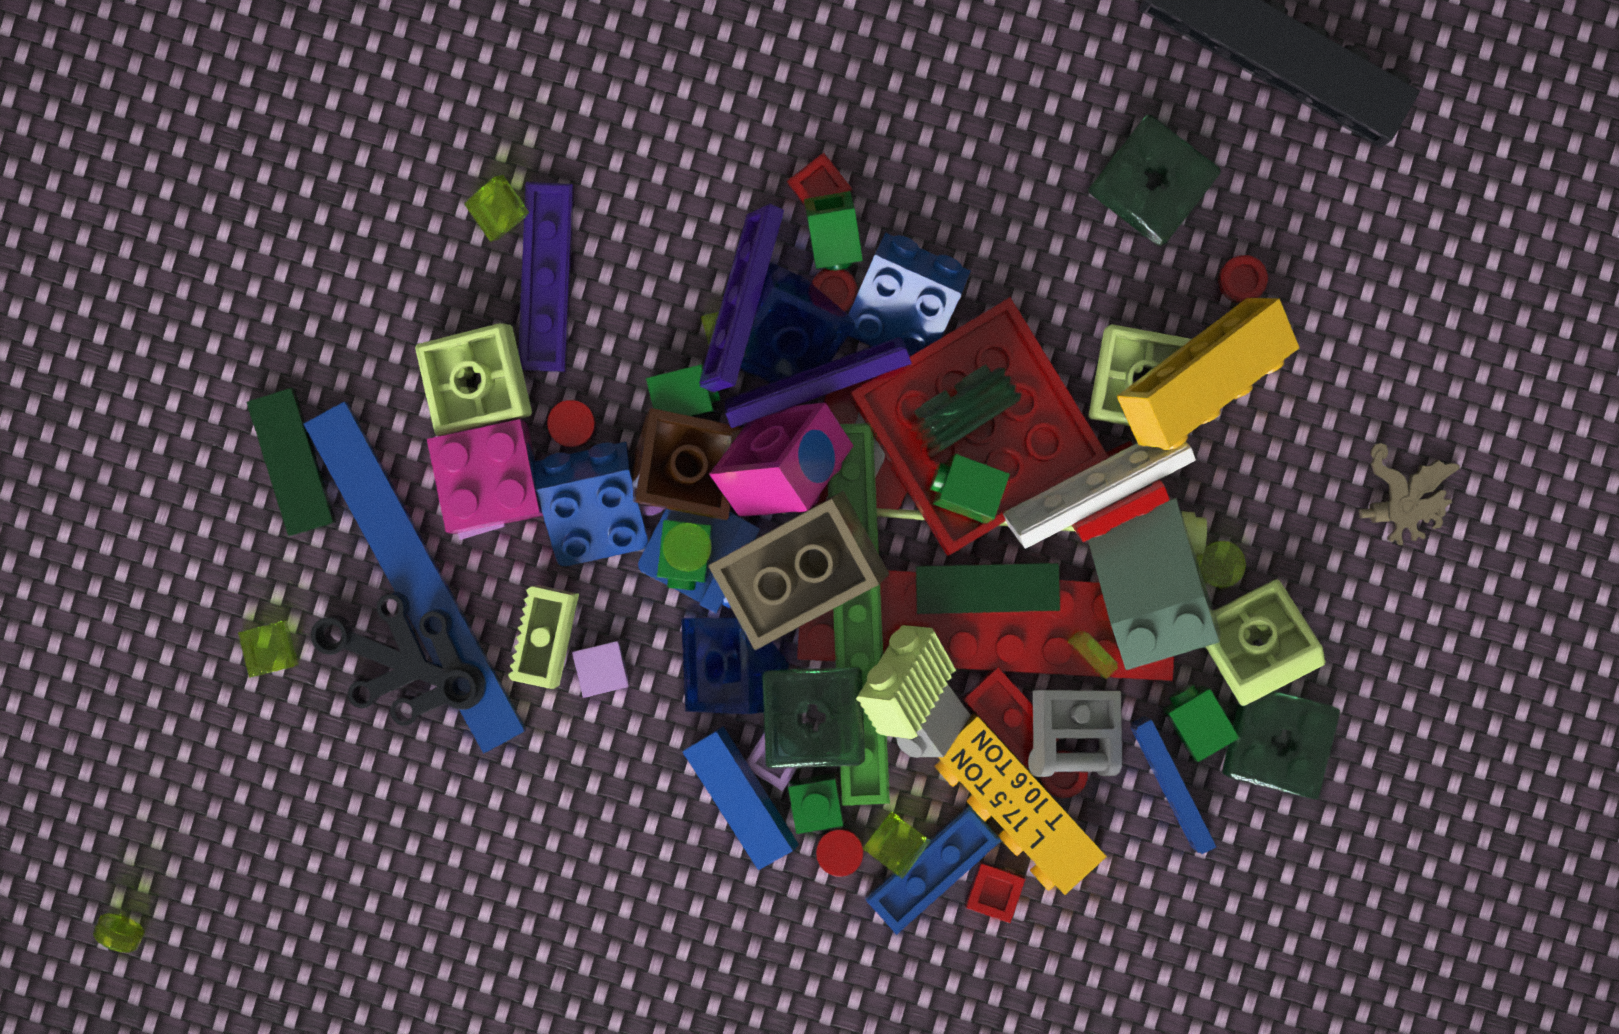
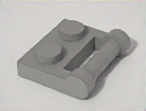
[1028,690,1122,777]

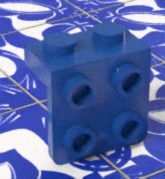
[843,233,971,357]
[535,442,648,566]
[638,509,762,613]

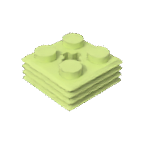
[415,323,532,436]
[1088,324,1192,426]
[1206,579,1326,706]

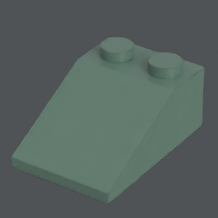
[1088,497,1221,670]

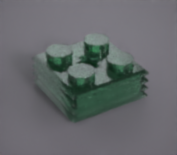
[1089,114,1221,247]
[911,364,1022,456]
[762,667,865,768]
[1222,691,1340,800]

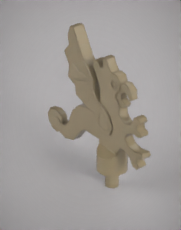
[1359,443,1460,545]

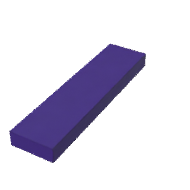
[518,182,574,373]
[699,204,784,392]
[725,337,912,428]

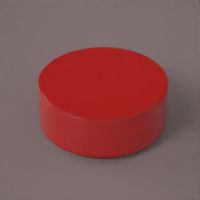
[1218,255,1268,303]
[811,269,857,315]
[547,400,596,447]
[1040,750,1088,798]
[816,828,863,877]

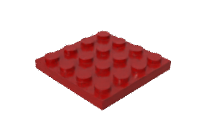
[849,297,1109,556]

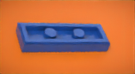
[1130,716,1217,854]
[683,726,799,870]
[865,804,1001,935]

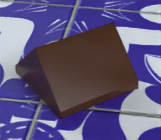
[631,408,742,520]

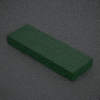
[246,388,336,536]
[915,563,1060,614]

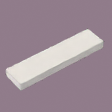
[1003,442,1196,549]

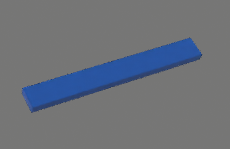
[304,401,527,754]

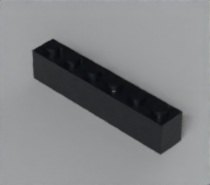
[1138,0,1420,148]

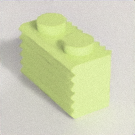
[508,585,579,689]
[856,625,956,739]

